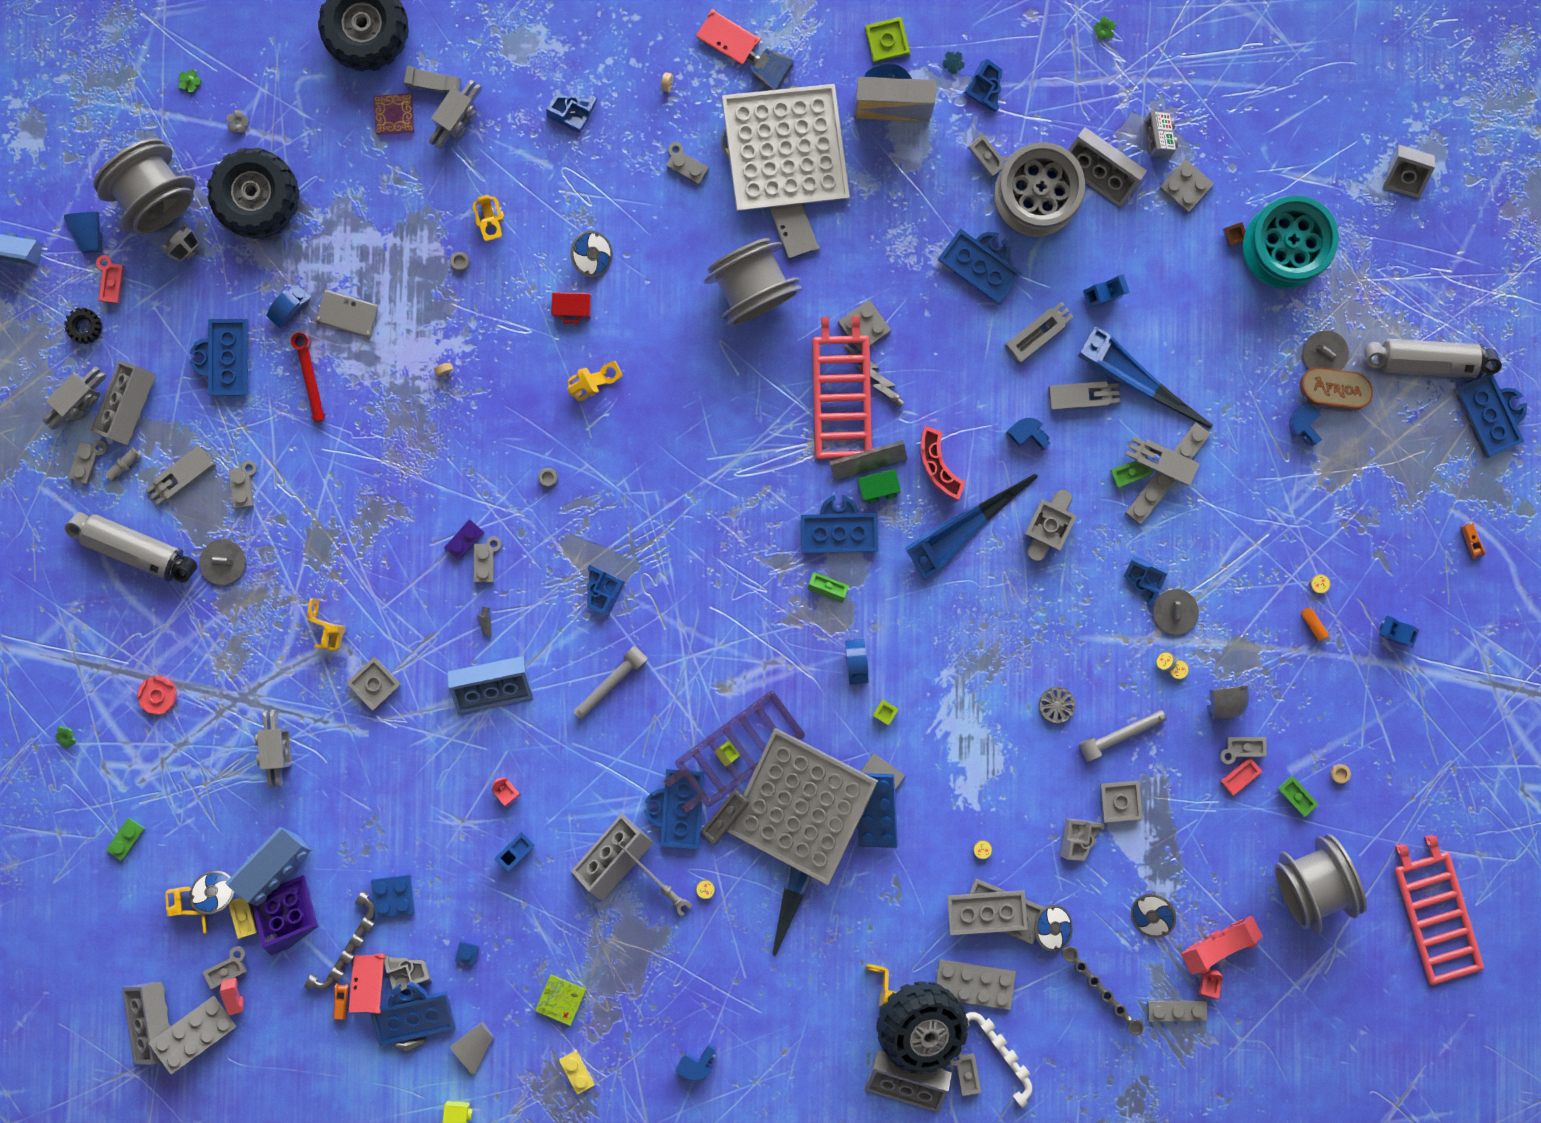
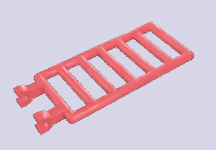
[812,316,872,459]
[1395,835,1484,985]

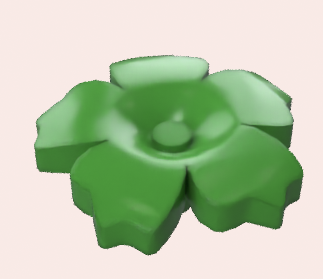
[1094,17,1117,40]
[178,69,202,93]
[55,726,76,748]

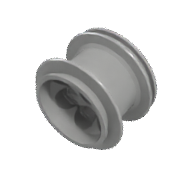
[93,138,195,234]
[994,142,1085,237]
[704,238,802,327]
[1274,834,1367,934]

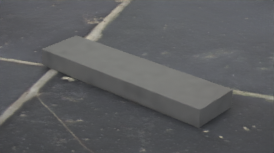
[829,440,908,480]

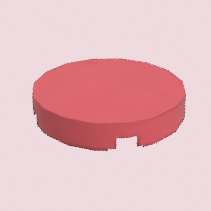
[137,676,177,715]

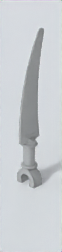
[615,840,692,917]

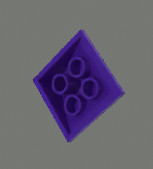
[252,875,318,956]

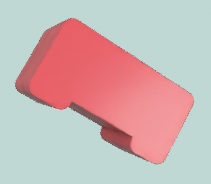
[220,978,245,1015]

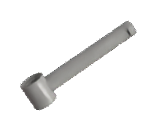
[573,645,648,719]
[1079,710,1167,762]

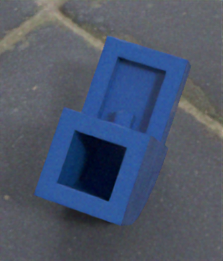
[1083,274,1130,308]
[266,285,311,328]
[1289,401,1322,446]
[1006,418,1050,450]
[1379,615,1419,648]
[845,639,869,685]
[494,832,535,873]
[675,1043,717,1081]

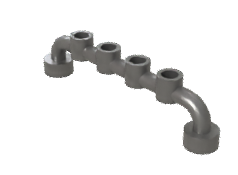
[303,890,375,990]
[1062,946,1144,1036]

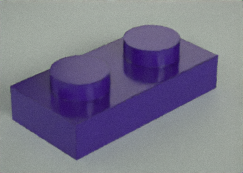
[444,519,484,560]

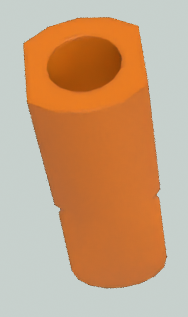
[1461,523,1486,559]
[1301,608,1329,641]
[333,983,349,1020]

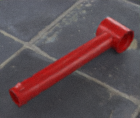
[291,332,326,422]

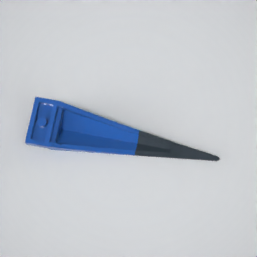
[1078,326,1213,428]
[905,474,1038,580]
[772,865,812,956]

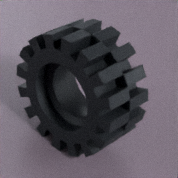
[64,308,102,344]

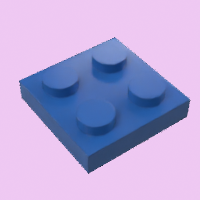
[371,874,415,918]

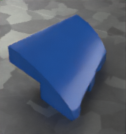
[64,212,102,253]
[1124,555,1168,607]

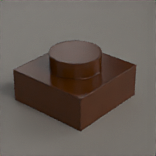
[1223,222,1246,247]

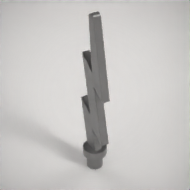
[844,344,905,408]

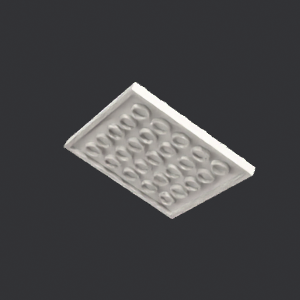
[721,84,850,211]

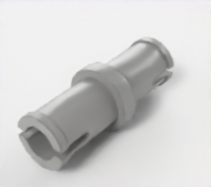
[105,447,142,482]

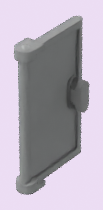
[769,204,820,259]
[315,290,378,339]

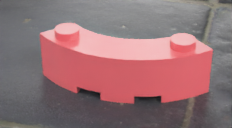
[920,426,966,501]
[1181,916,1263,975]

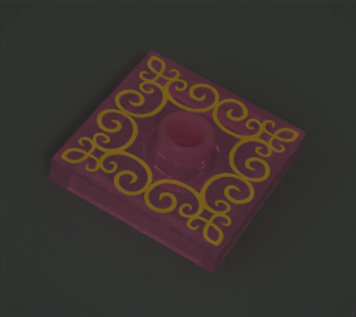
[374,93,415,135]

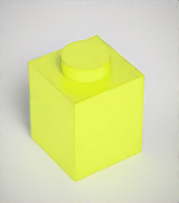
[443,1101,473,1123]

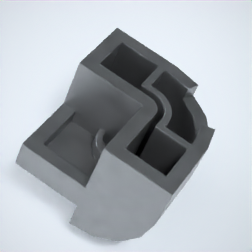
[1207,685,1249,721]

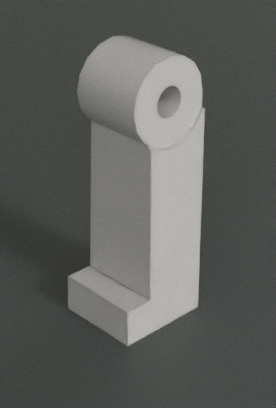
[404,66,461,94]

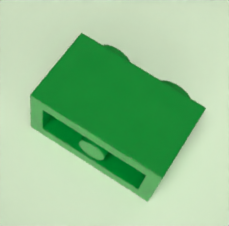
[857,469,901,504]

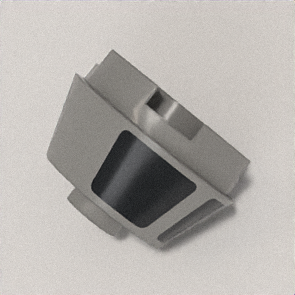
[160,224,199,263]

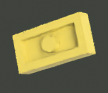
[228,897,258,938]
[559,1050,595,1095]

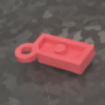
[96,255,125,304]

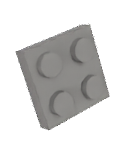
[1160,159,1214,213]
[838,299,891,353]
[347,657,402,711]
[1100,780,1143,823]

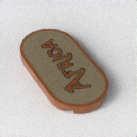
[1300,367,1373,410]

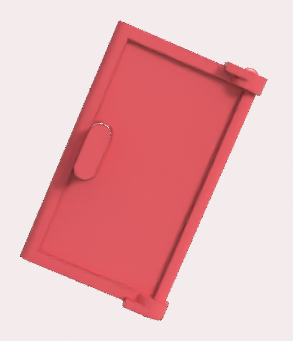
[696,9,761,65]
[349,953,386,1014]

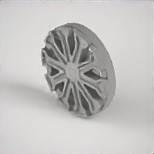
[1039,687,1075,723]

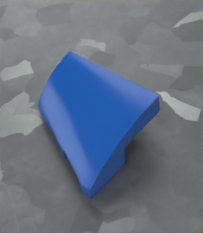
[963,59,1002,112]
[546,94,597,133]
[587,565,625,616]

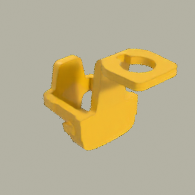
[472,195,504,241]
[567,361,623,401]
[307,598,346,651]
[165,887,207,934]
[864,964,897,1007]

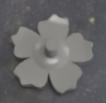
[225,110,249,133]

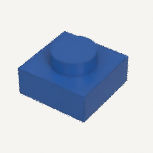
[455,941,479,966]

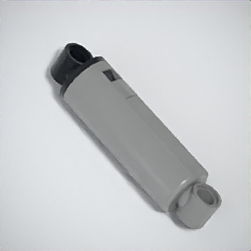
[1364,339,1502,378]
[64,512,197,583]

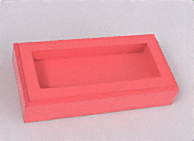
[1220,757,1262,796]

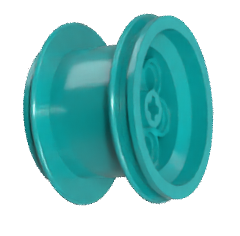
[1242,195,1339,289]

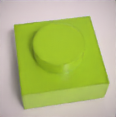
[872,699,899,726]
[715,740,742,766]

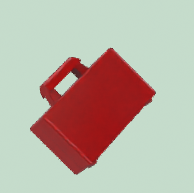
[551,292,592,324]

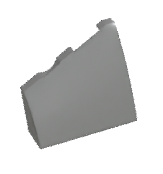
[1060,818,1105,861]
[384,956,432,992]
[450,1021,494,1075]

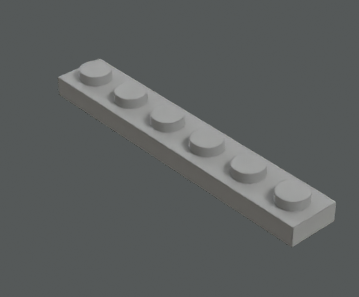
[1125,422,1211,524]

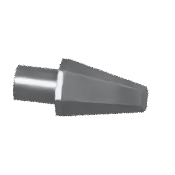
[477,606,491,637]
[395,1037,426,1053]

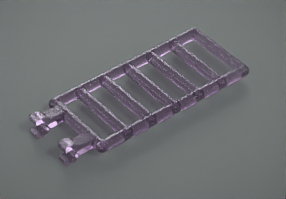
[663,691,805,813]

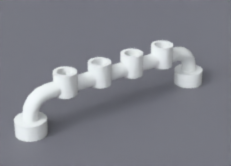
[966,1012,1032,1108]

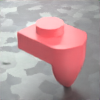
[492,778,521,808]
[1198,970,1223,999]

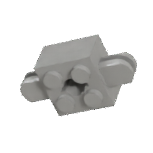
[429,80,482,149]
[43,367,106,430]
[1023,490,1077,561]
[255,709,292,788]

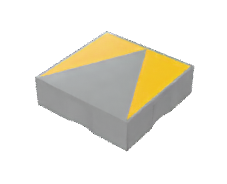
[854,77,936,122]

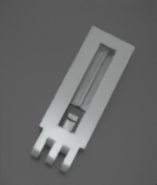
[1005,302,1074,363]
[1048,381,1121,411]
[1125,437,1200,486]
[145,445,216,506]

